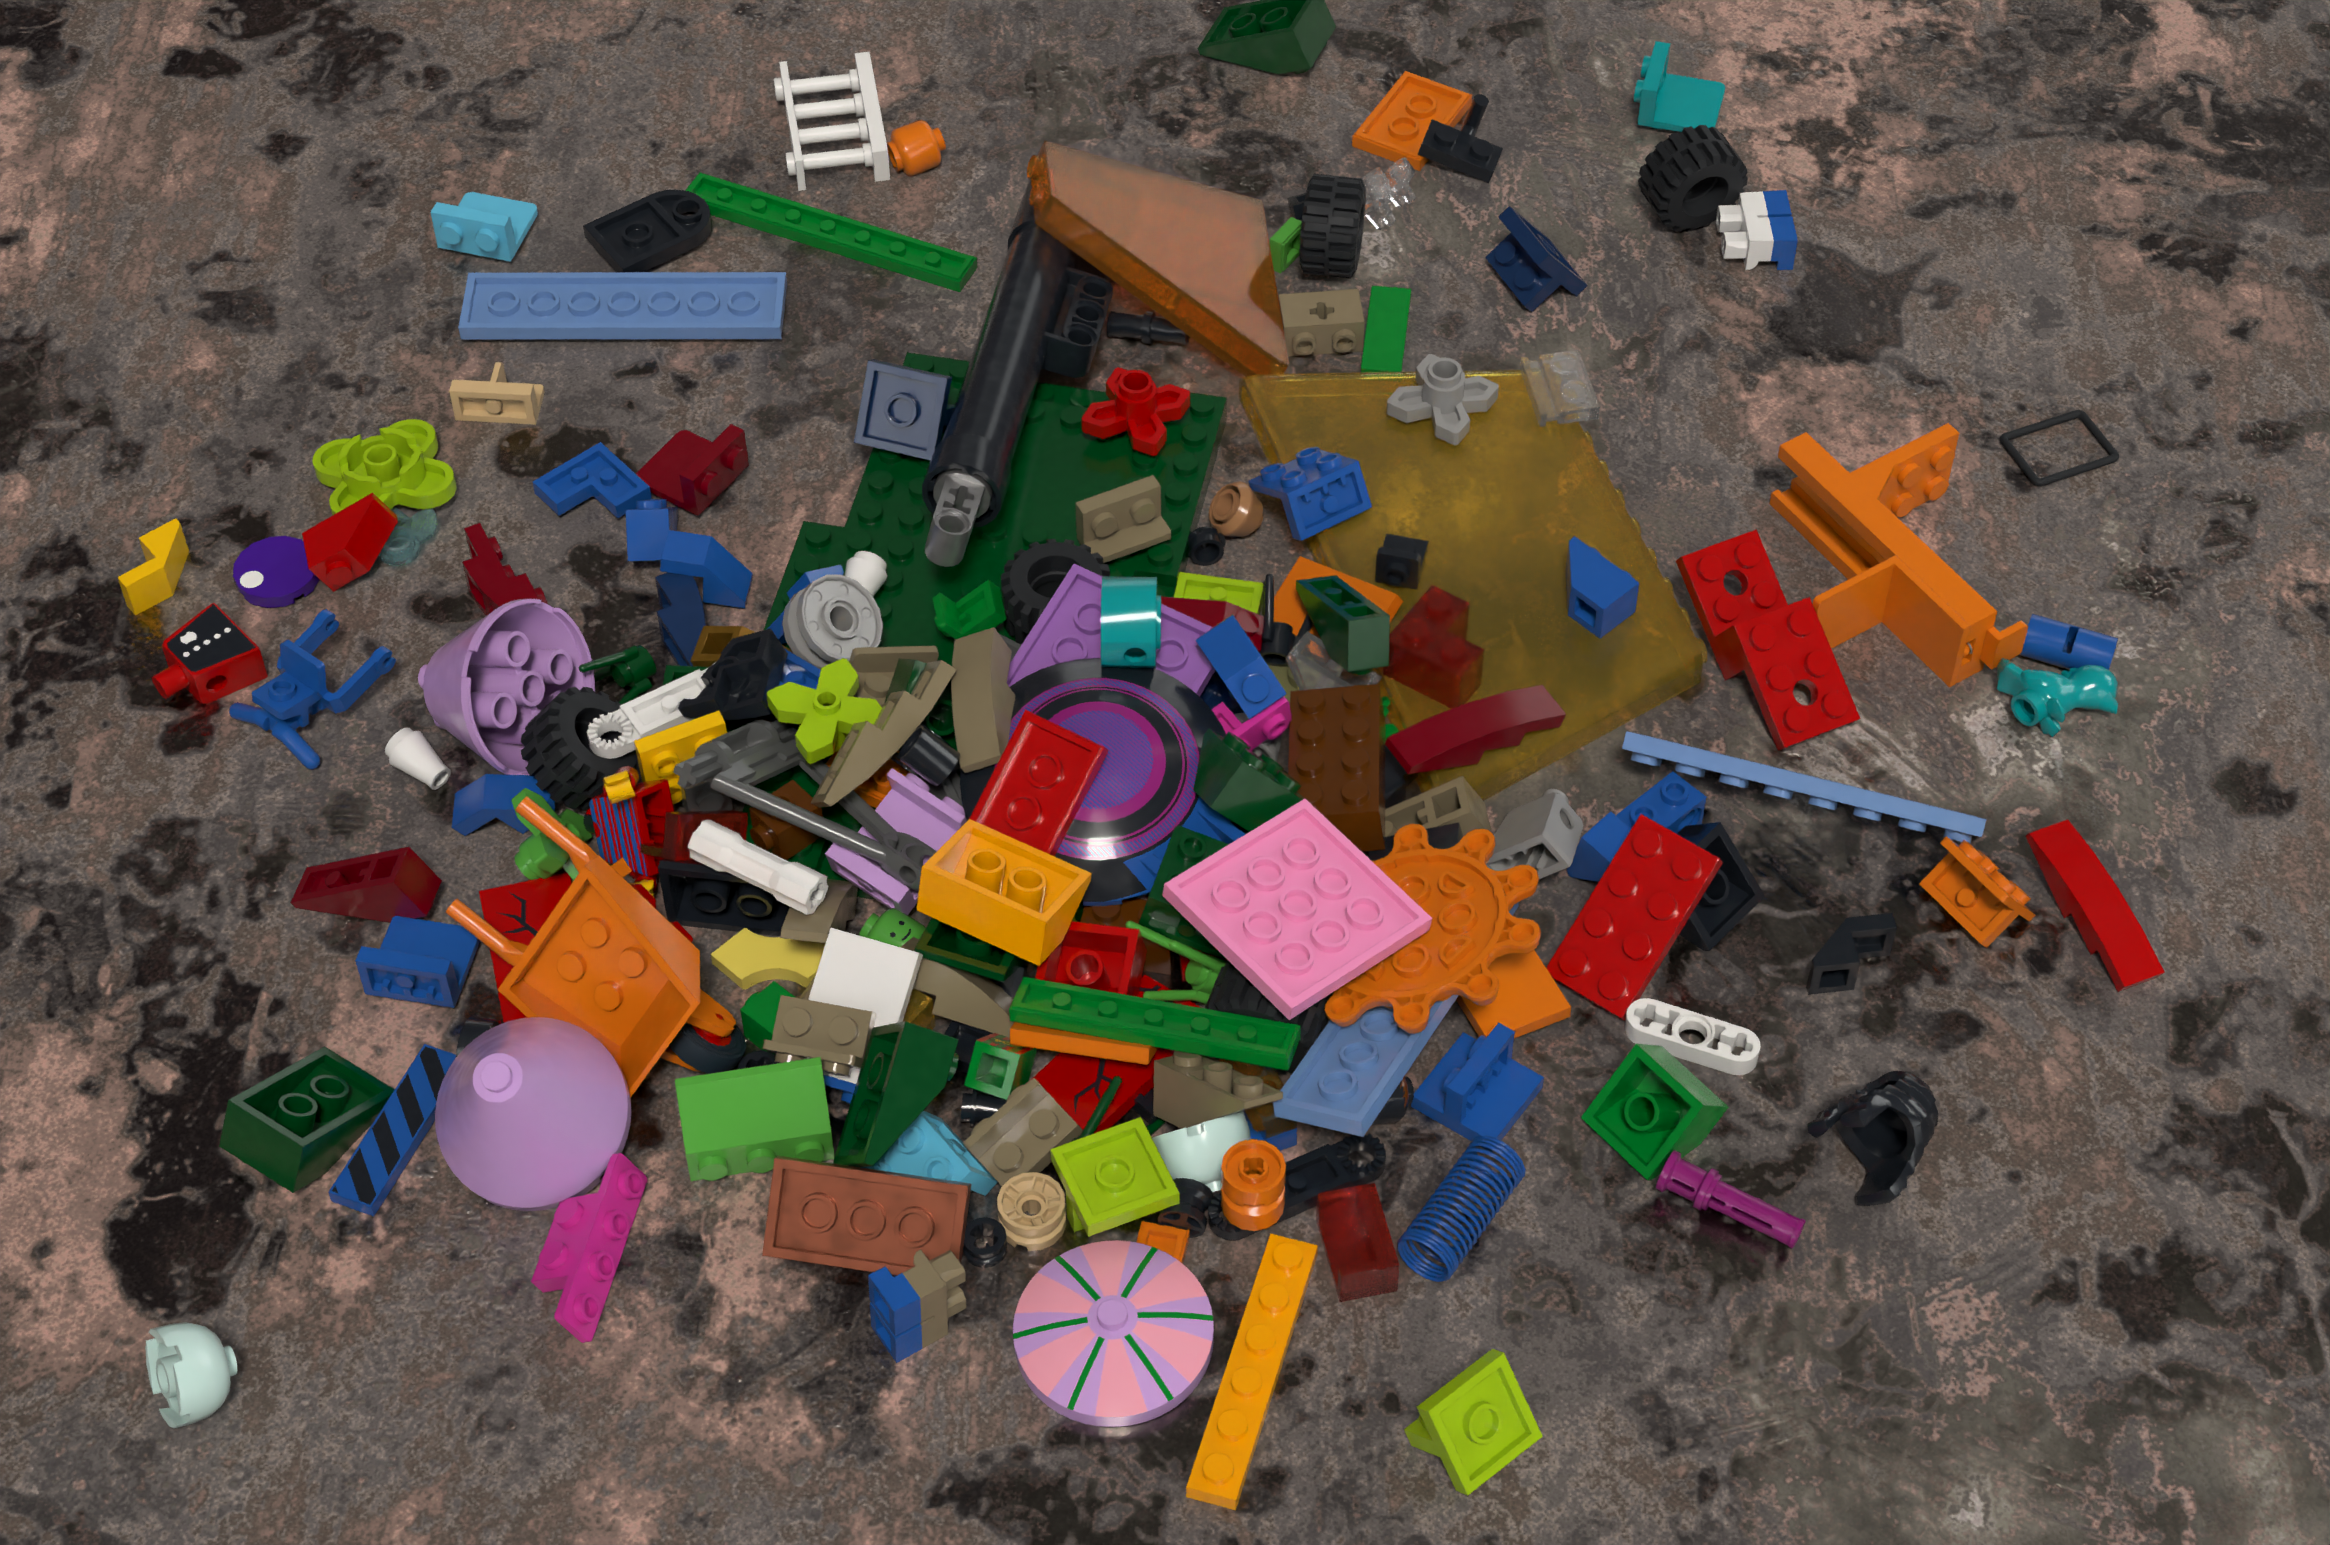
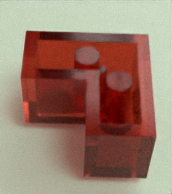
[1383,585,1485,709]

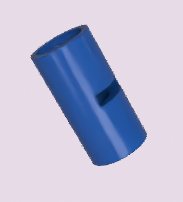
[2020,614,2118,670]

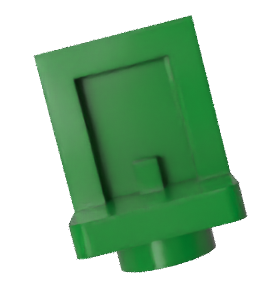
[932,580,1007,639]

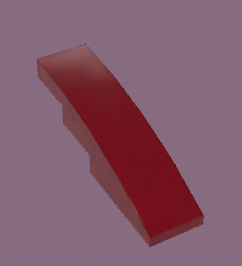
[1385,685,1566,774]

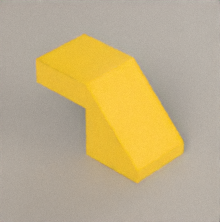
[117,518,189,616]

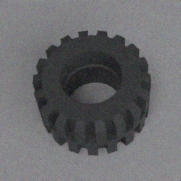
[1638,125,1748,232]
[1299,174,1366,278]
[1001,539,1110,645]
[520,687,640,811]
[1205,961,1329,1075]

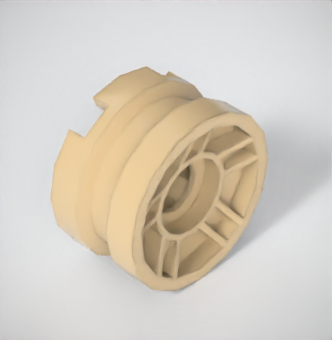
[997,1172,1066,1251]

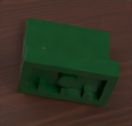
[1138,825,1229,960]

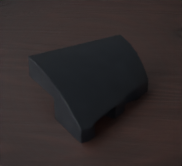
[678,628,788,720]

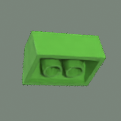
[675,1057,835,1181]

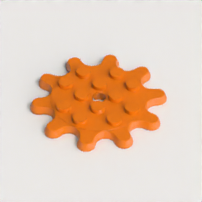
[1325,824,1541,1034]

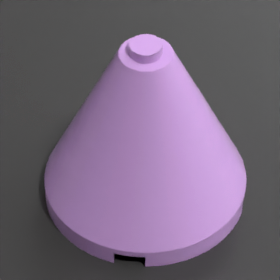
[435,1017,631,1211]

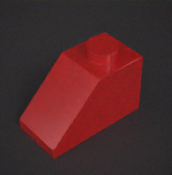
[302,493,398,592]

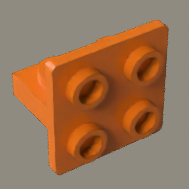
[1919,836,2036,948]

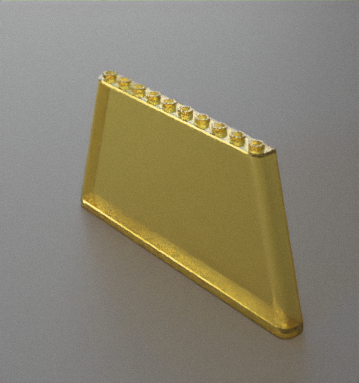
[1239,369,1707,801]

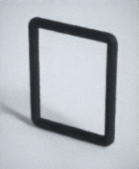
[2000,410,2119,486]

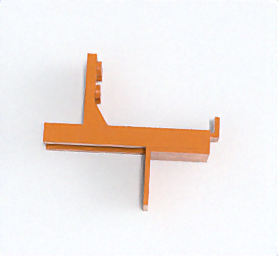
[1770,423,2028,688]

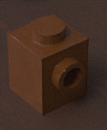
[749,780,823,860]

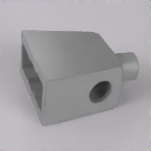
[1486,789,1584,879]

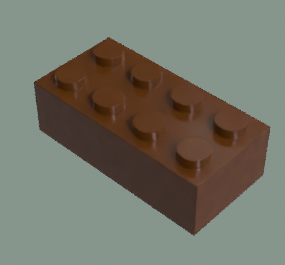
[1288,684,1386,851]

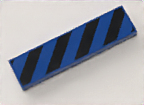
[328,1044,456,1217]

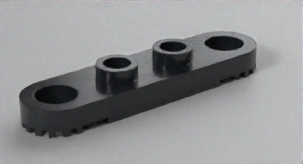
[1208,1133,1386,1240]

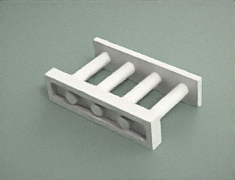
[774,52,890,191]

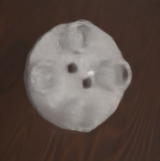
[1362,157,1416,230]

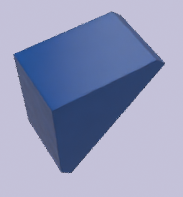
[1567,811,1631,882]

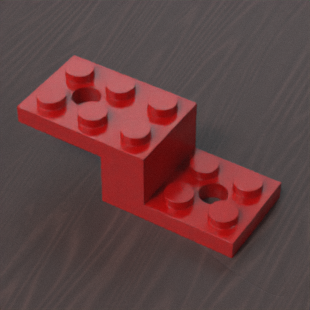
[1676,529,1861,751]

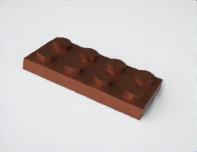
[762,1156,971,1276]

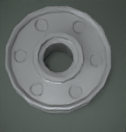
[782,575,883,670]

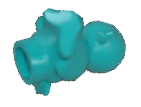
[1997,658,2118,737]

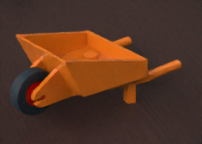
[445,796,747,1098]

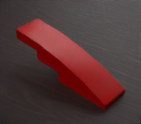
[2025,819,2165,992]

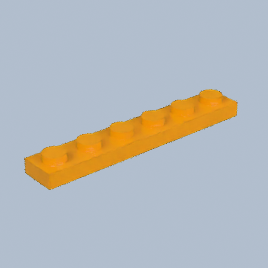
[1186,1233,1318,1510]

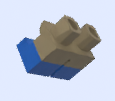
[868,1249,966,1363]

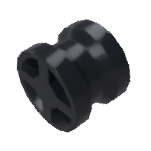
[1158,1178,1213,1238]

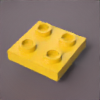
[634,710,727,804]

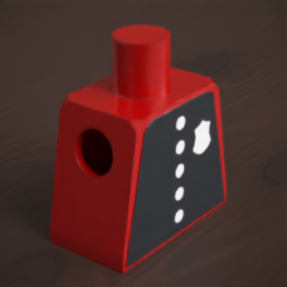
[152,603,268,704]

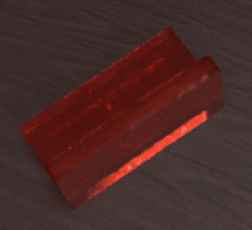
[640,810,748,861]

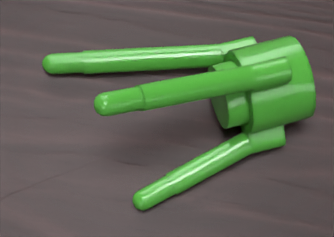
[1125,921,1227,1004]

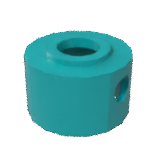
[1101,576,1161,668]

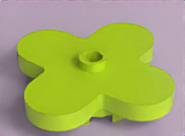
[312,419,457,515]

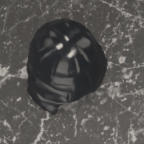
[1807,1071,1938,1206]

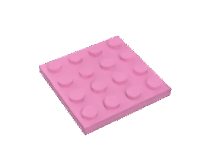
[1162,799,1433,1020]

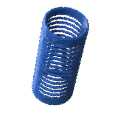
[1397,1136,1526,1282]

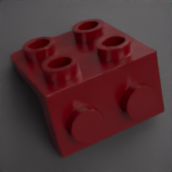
[636,424,749,516]

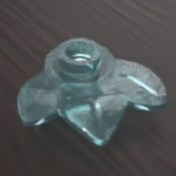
[379,507,438,566]

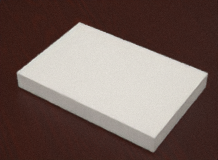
[808,928,923,1084]

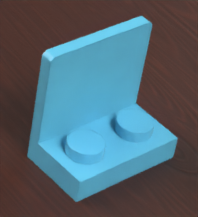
[860,1111,998,1196]

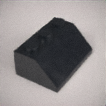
[658,853,810,936]

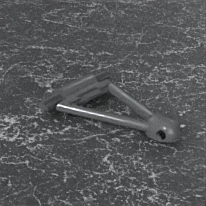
[673,720,936,891]

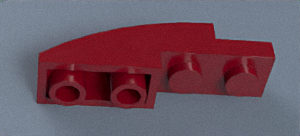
[462,523,548,616]

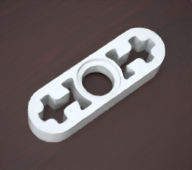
[1624,998,1761,1075]

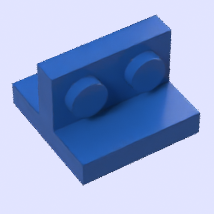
[1411,1022,1544,1152]

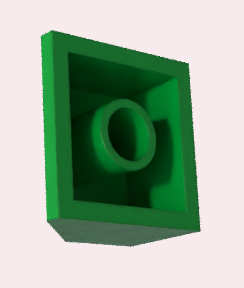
[1581,1043,1729,1180]

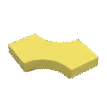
[711,928,826,990]

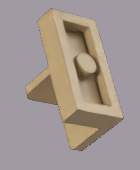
[449,362,545,425]

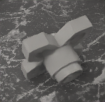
[1387,354,1499,445]

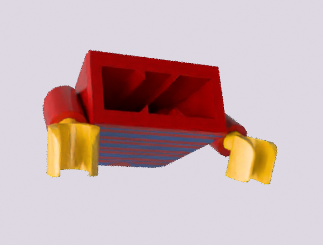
[583,766,683,897]

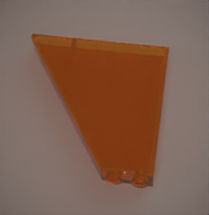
[1027,141,1289,393]

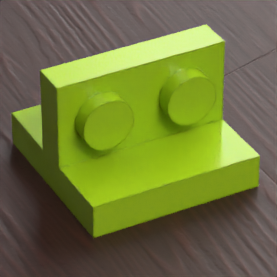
[1050,1117,1180,1237]
[1404,1349,1543,1496]

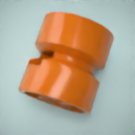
[1221,1139,1286,1231]

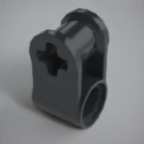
[890,724,960,786]

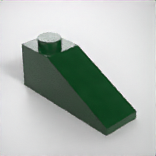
[1296,575,1390,675]

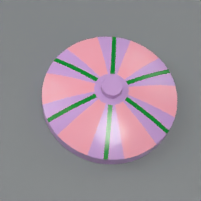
[1013,1240,1214,1427]

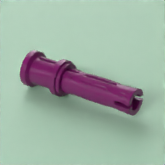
[1656,1150,1806,1249]

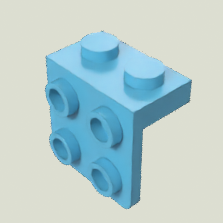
[430,192,538,262]

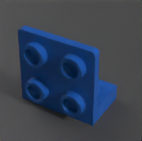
[1248,447,1372,541]
[355,916,480,1008]

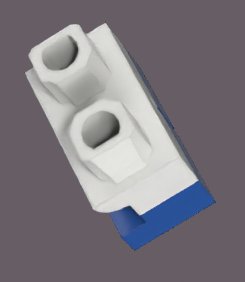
[1716,190,1798,270]

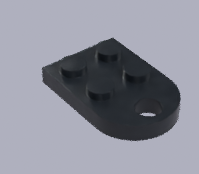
[583,189,712,272]

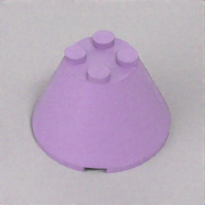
[418,599,595,775]

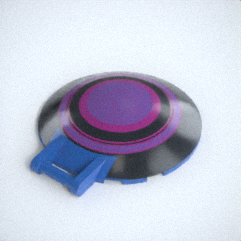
[960,658,1245,906]

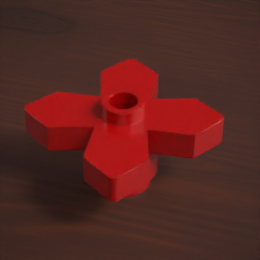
[1081,367,1190,456]

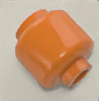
[887,120,946,177]

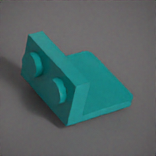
[1634,41,1726,132]

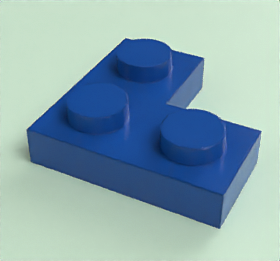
[533,442,651,518]

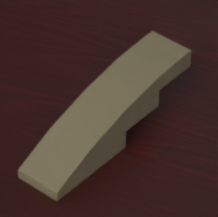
[811,660,957,807]

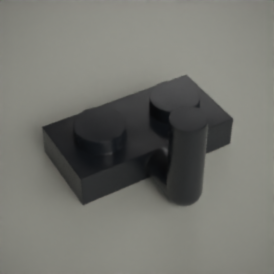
[1418,94,1503,183]

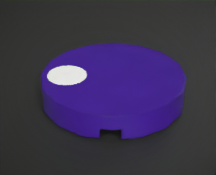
[233,536,320,608]

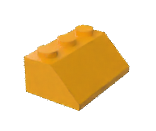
[916,819,1092,966]

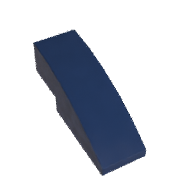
[655,572,706,666]

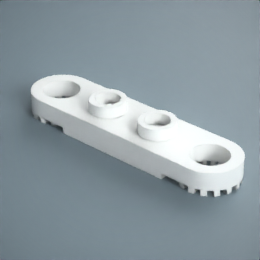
[587,662,716,759]

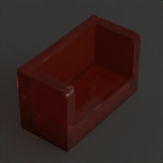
[1316,1183,1399,1302]

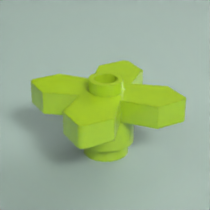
[767,658,882,764]

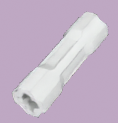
[688,820,829,915]

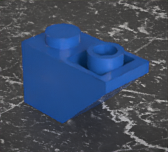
[625,499,678,561]
[1565,536,1639,639]

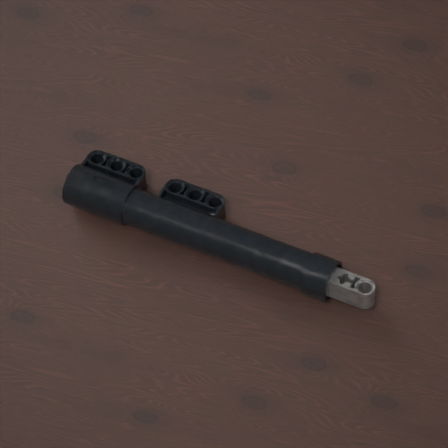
[922,153,1141,567]

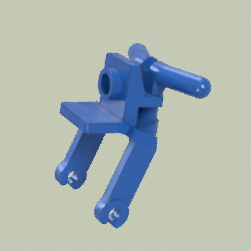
[229,609,396,770]

